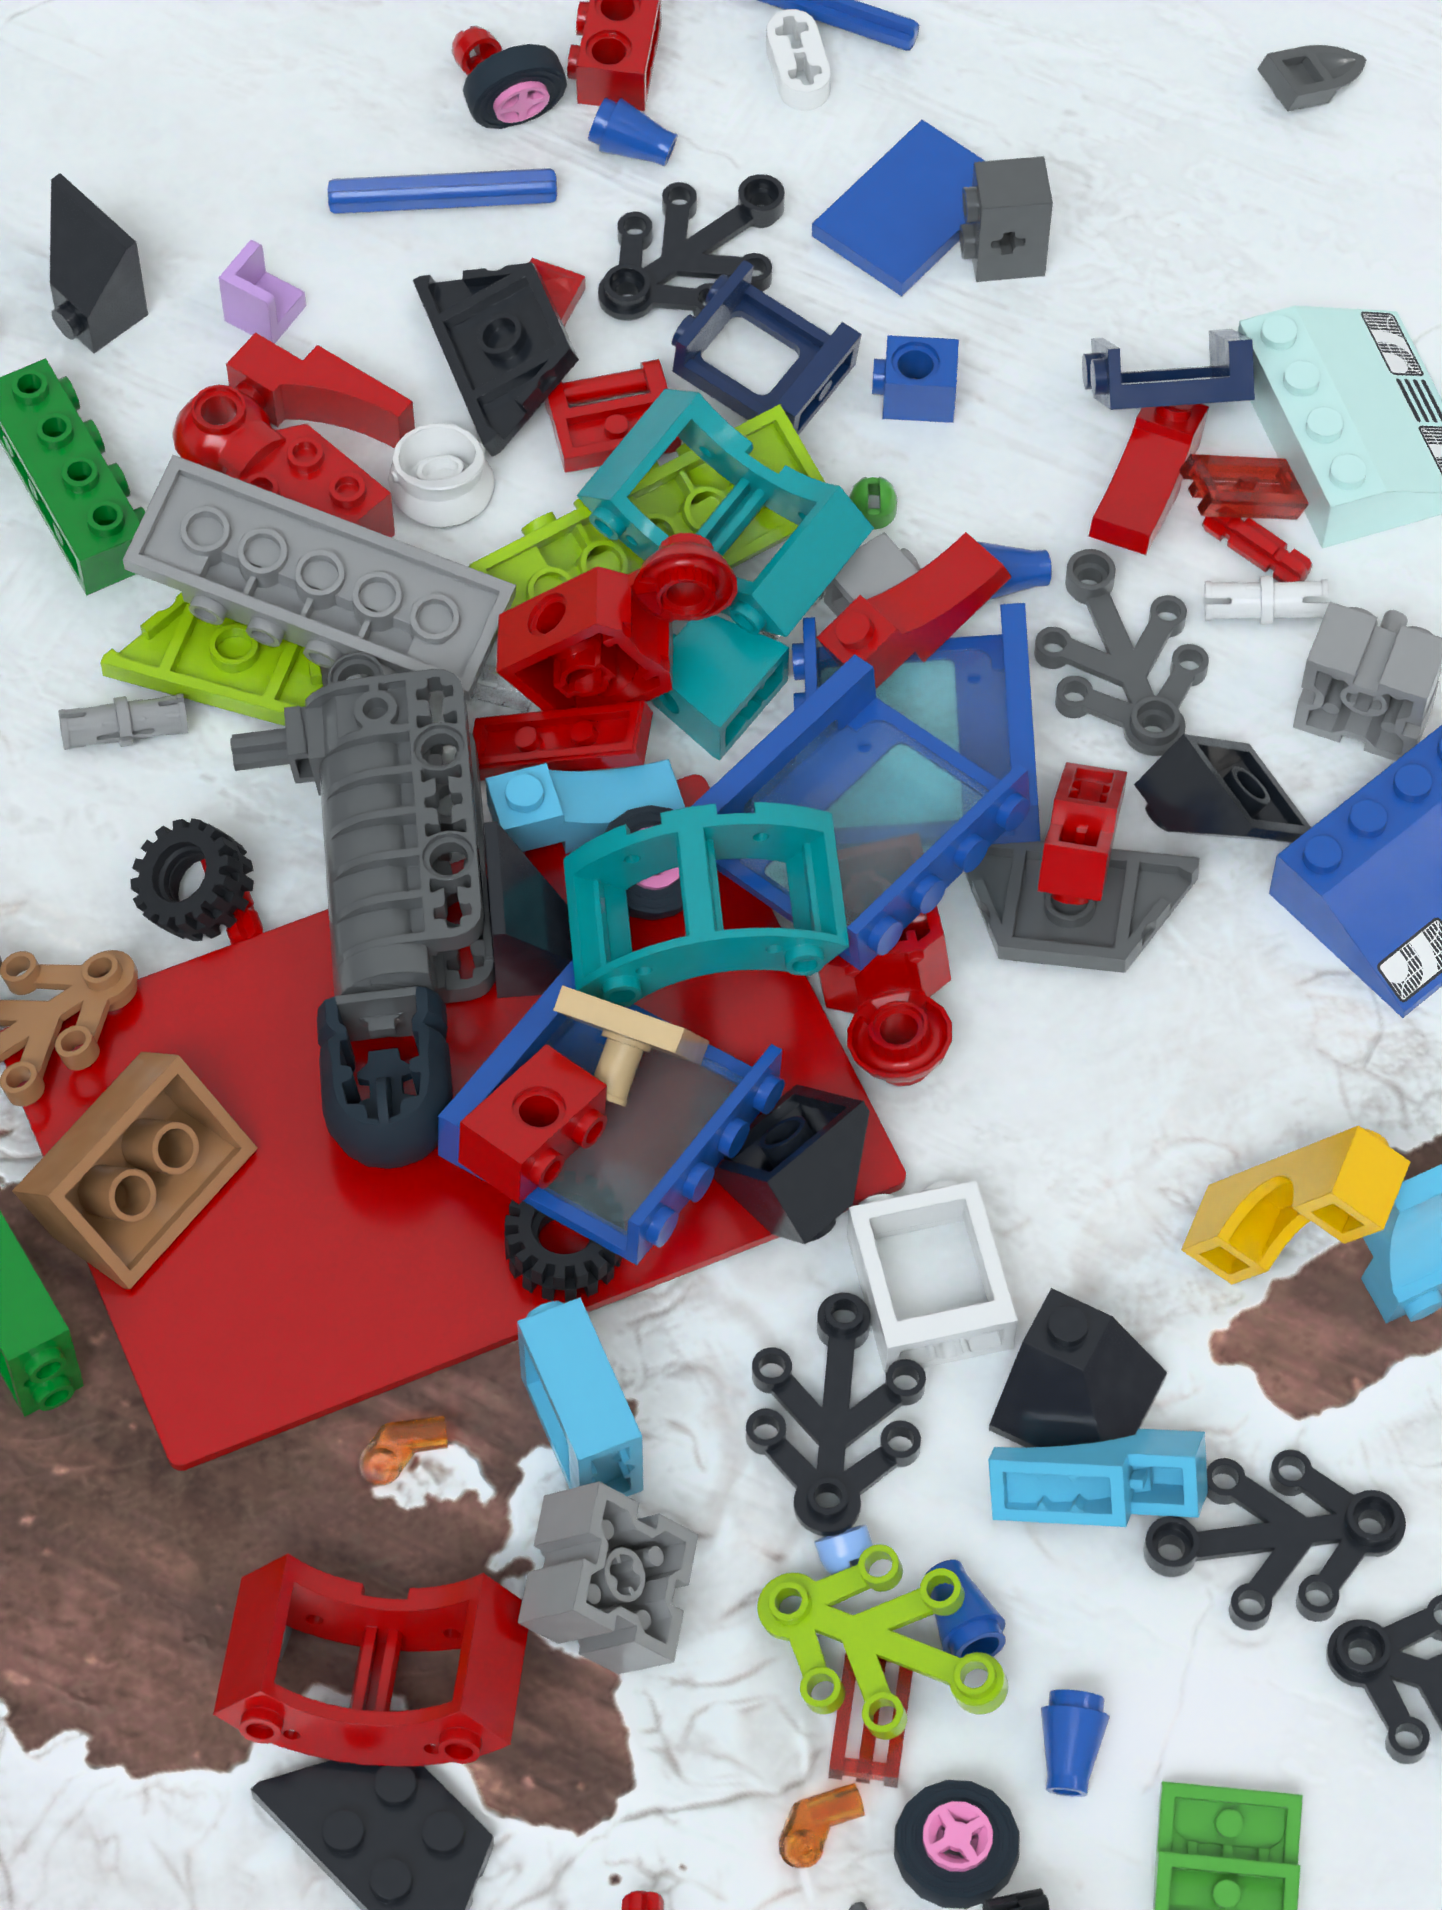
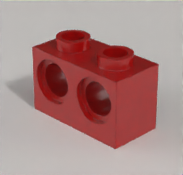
[567,0,662,111]

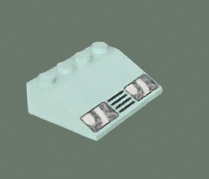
[1238,306,1442,549]

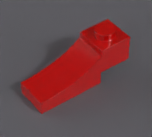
[226,332,415,449]
[1088,404,1209,555]
[816,532,1012,689]
[1037,762,1128,905]

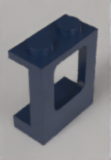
[671,260,862,436]
[1082,329,1255,410]

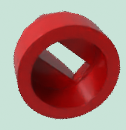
[452,26,502,75]

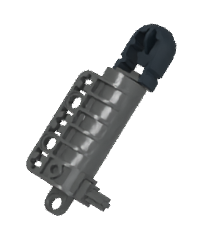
[230,653,496,1169]

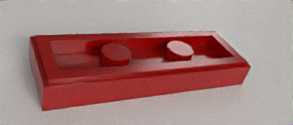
[472,700,653,781]

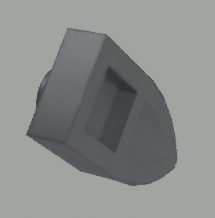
[1257,45,1366,111]

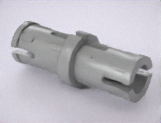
[58,693,188,750]

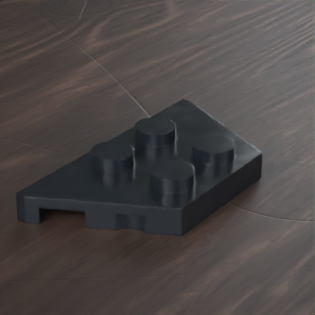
[412,262,579,457]
[251,1760,494,1910]

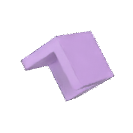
[219,240,306,344]

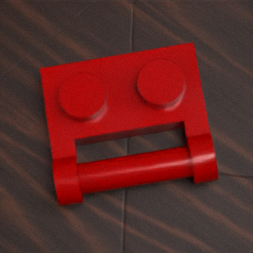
[544,359,682,473]

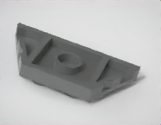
[965,841,1200,973]

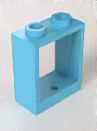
[517,1298,643,1496]

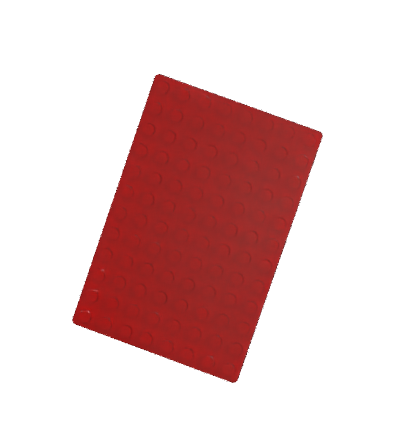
[0,774,906,1471]

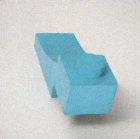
[485,759,685,854]
[1361,1164,1442,1324]
[988,1429,1208,1527]

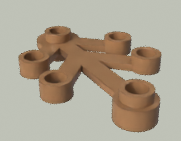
[0,950,138,1107]

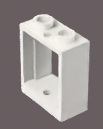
[847,1180,1018,1376]

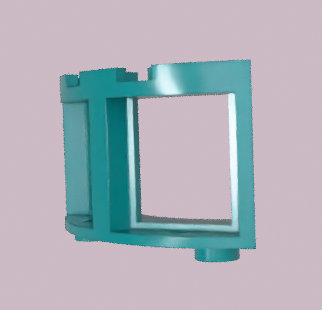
[576,389,874,637]
[563,802,849,1007]

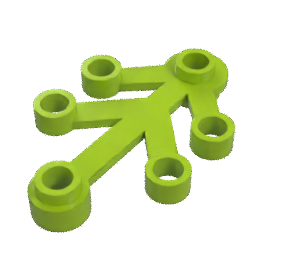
[757,1544,1008,1740]

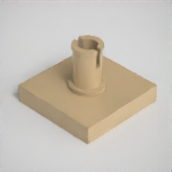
[553,985,709,1107]

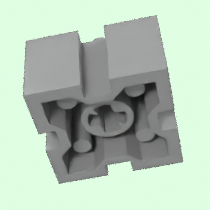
[1293,602,1442,761]
[518,1481,698,1674]

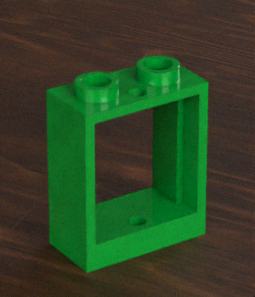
[0,1211,84,1417]

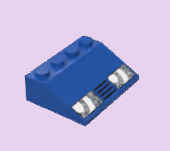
[1269,725,1442,1018]

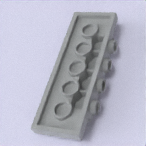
[123,455,516,701]

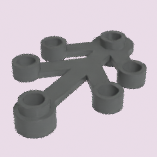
[1034,549,1209,756]

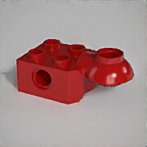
[172,384,395,538]
[496,533,738,711]
[818,836,952,1086]

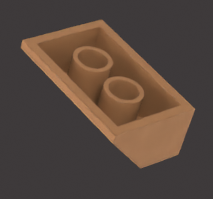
[12,1052,258,1289]

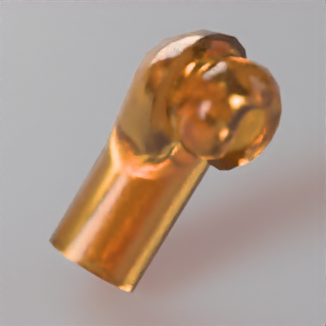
[359,1415,448,1486]
[778,1783,865,1868]

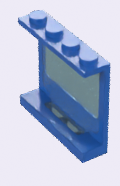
[792,603,1041,853]
[691,654,1030,971]
[438,959,785,1265]

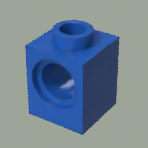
[872,335,959,423]

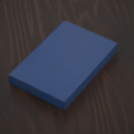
[812,120,985,297]

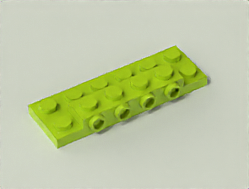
[468,404,826,609]

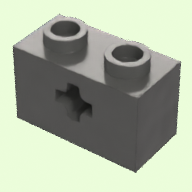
[959,156,1053,282]

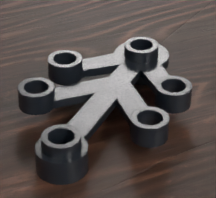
[598,174,785,320]
[746,1293,926,1536]
[1143,1450,1406,1631]
[1326,1595,1442,1764]

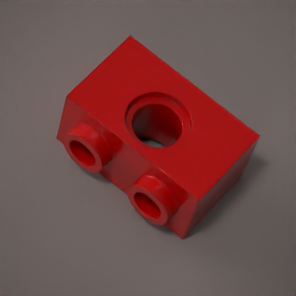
[458,1044,607,1204]

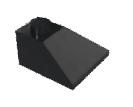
[50,173,148,353]
[1134,734,1311,843]
[484,822,573,998]
[713,1084,870,1244]
[989,1288,1167,1447]

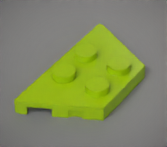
[100,592,323,726]

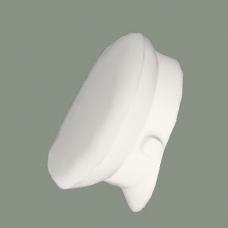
[388,423,494,528]

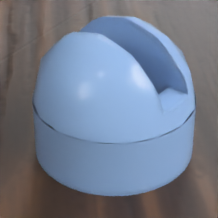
[814,1525,872,1575]

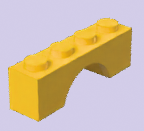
[1181,1125,1410,1285]

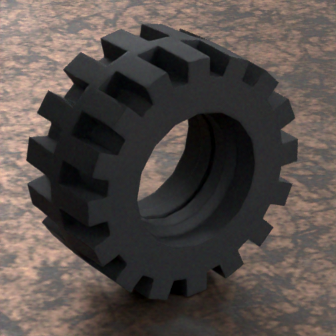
[130,818,254,941]

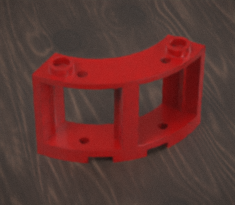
[213,1553,528,1767]

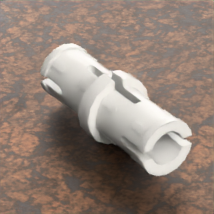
[1204,576,1329,624]

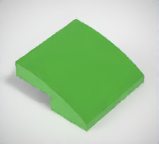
[1153,1781,1303,1910]

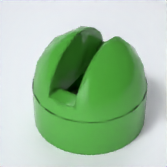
[849,477,897,530]

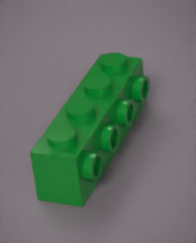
[0,358,145,596]

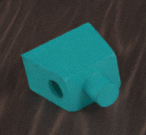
[651,615,789,761]

